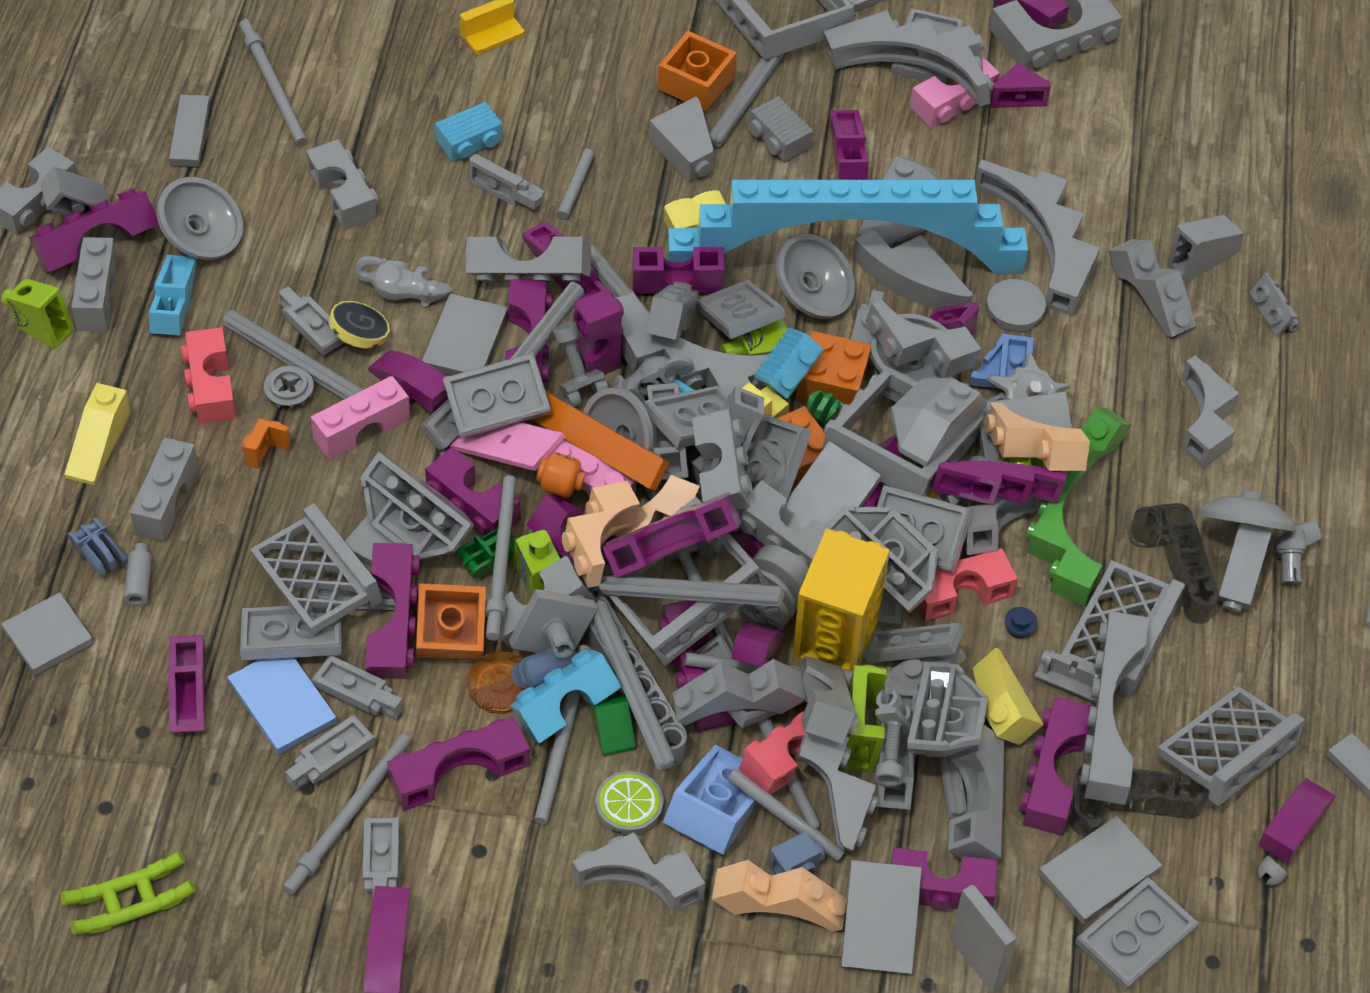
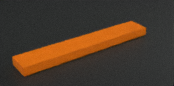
[531,390,670,491]

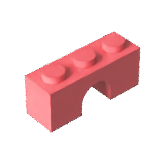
[181,327,236,424]
[917,548,1018,622]
[738,711,805,795]

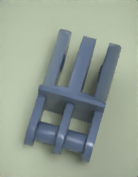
[67,517,128,577]
[511,648,577,689]

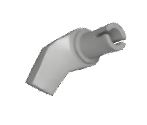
[1275,520,1321,584]

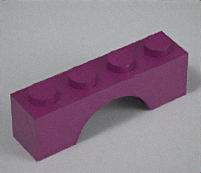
[29,187,159,272]
[505,279,552,383]
[603,492,742,578]
[365,543,420,679]
[658,600,736,732]
[1019,696,1090,836]
[387,717,530,811]

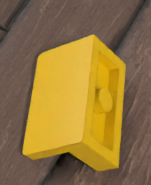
[459,0,525,55]

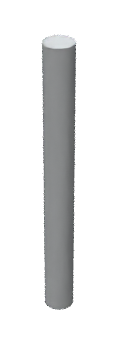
[727,768,845,862]

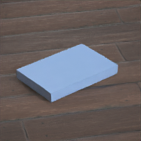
[227,658,337,755]

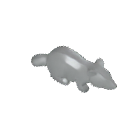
[355,256,453,308]
[614,356,695,403]

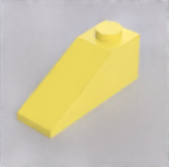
[64,383,131,486]
[972,648,1044,745]

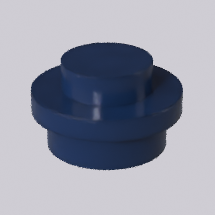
[1004,607,1038,639]

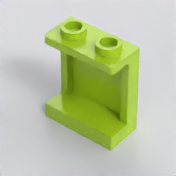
[841,665,887,773]

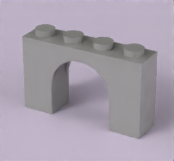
[989,0,1123,70]

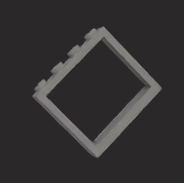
[714,0,856,60]
[822,366,984,497]
[602,497,769,666]

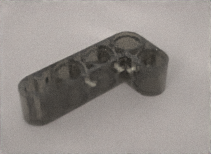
[1129,503,1219,624]
[1070,766,1209,836]

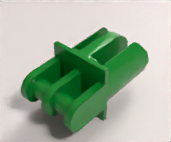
[807,390,845,428]
[454,528,515,579]

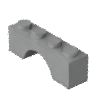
[465,237,591,282]
[799,655,858,744]
[948,725,1004,860]

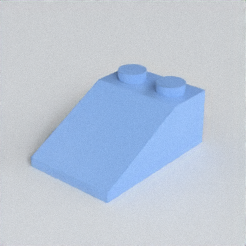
[663,744,758,855]

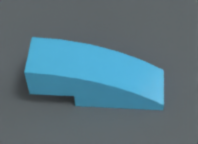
[148,254,197,336]

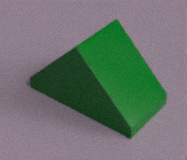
[587,691,636,757]

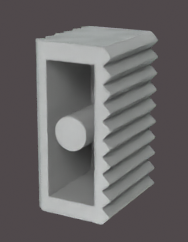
[748,96,813,162]
[40,167,110,216]

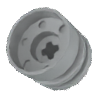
[736,545,809,631]

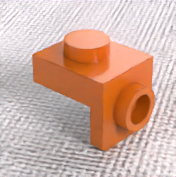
[242,418,291,469]

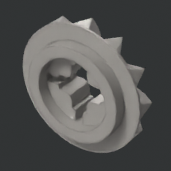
[264,366,314,410]

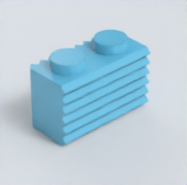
[434,102,502,162]
[753,328,824,399]

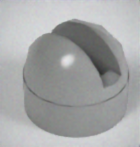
[1257,855,1288,886]

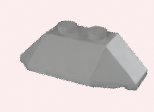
[858,156,941,246]
[890,378,987,467]
[360,451,474,561]
[825,506,938,613]
[907,662,988,757]

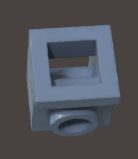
[768,831,825,875]

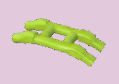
[61,851,196,935]

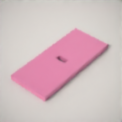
[450,422,565,471]

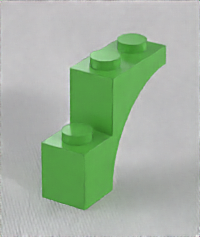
[1046,407,1132,496]
[1025,492,1102,606]

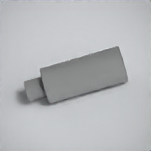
[123,543,152,606]

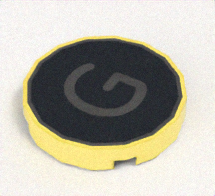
[328,301,390,349]

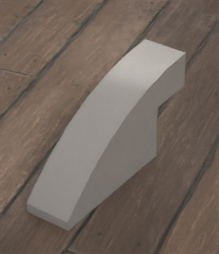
[853,230,973,309]

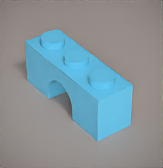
[510,649,622,743]

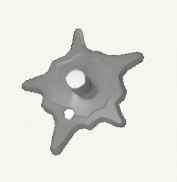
[987,353,1070,400]

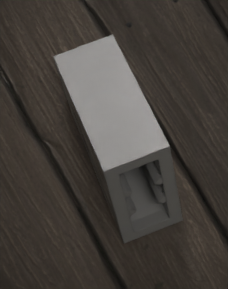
[649,97,714,183]
[1167,215,1244,283]
[1216,523,1272,613]

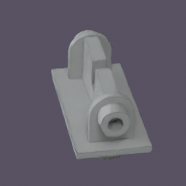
[1249,272,1300,337]
[1035,649,1100,703]

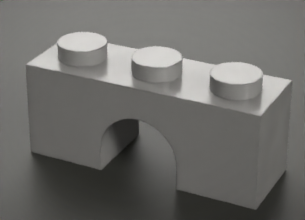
[306,139,379,230]
[0,147,77,236]
[72,237,118,332]
[646,282,699,340]
[692,408,753,510]
[130,437,198,542]
[737,480,826,568]
[485,555,595,650]

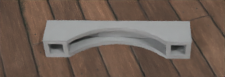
[1080,611,1149,805]

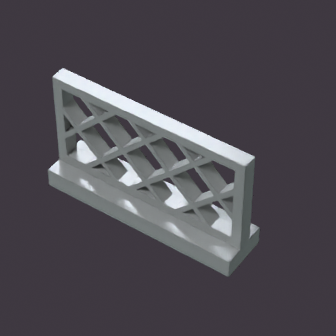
[250,503,383,634]
[1061,560,1185,698]
[1156,686,1305,806]

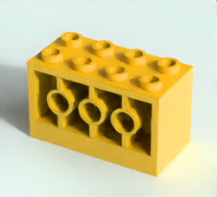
[793,528,890,670]

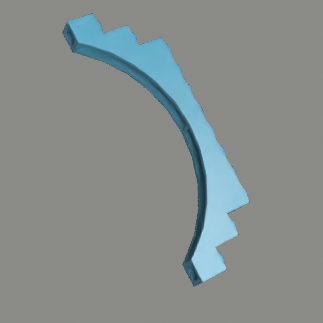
[667,180,1028,274]

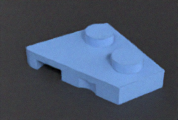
[969,334,1034,389]

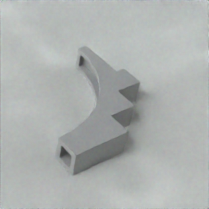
[823,10,993,107]
[975,159,1100,316]
[615,293,768,397]

